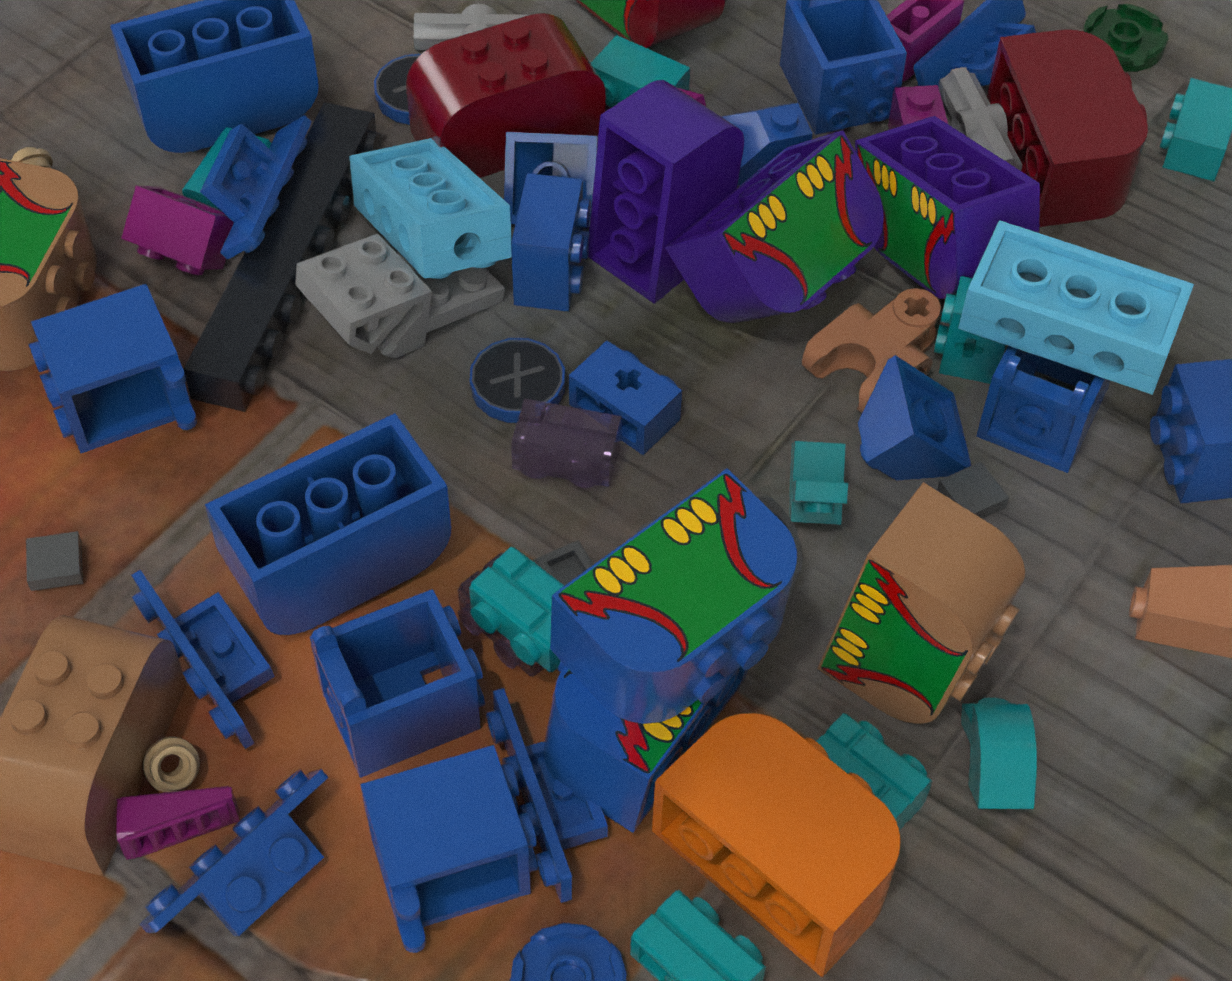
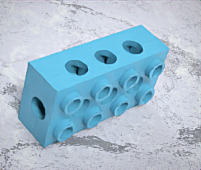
[349,138,512,279]
[958,220,1194,395]

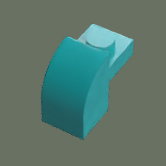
[789,441,848,525]
[961,697,1037,809]

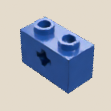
[569,341,682,455]

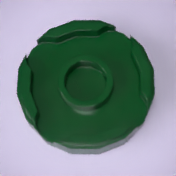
[1083,4,1169,72]

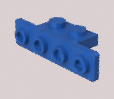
[914,0,1036,86]
[200,115,312,259]
[131,570,275,749]
[486,688,608,903]
[140,769,328,936]

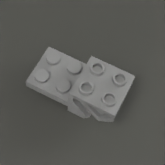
[295,233,505,358]

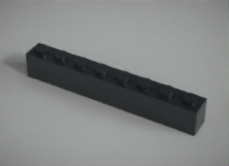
[183,102,382,412]

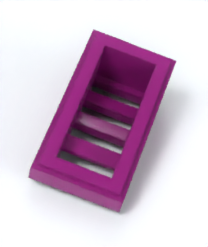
[116,786,240,860]

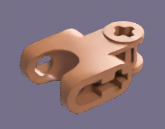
[802,288,941,413]

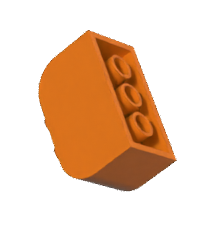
[652,713,900,977]

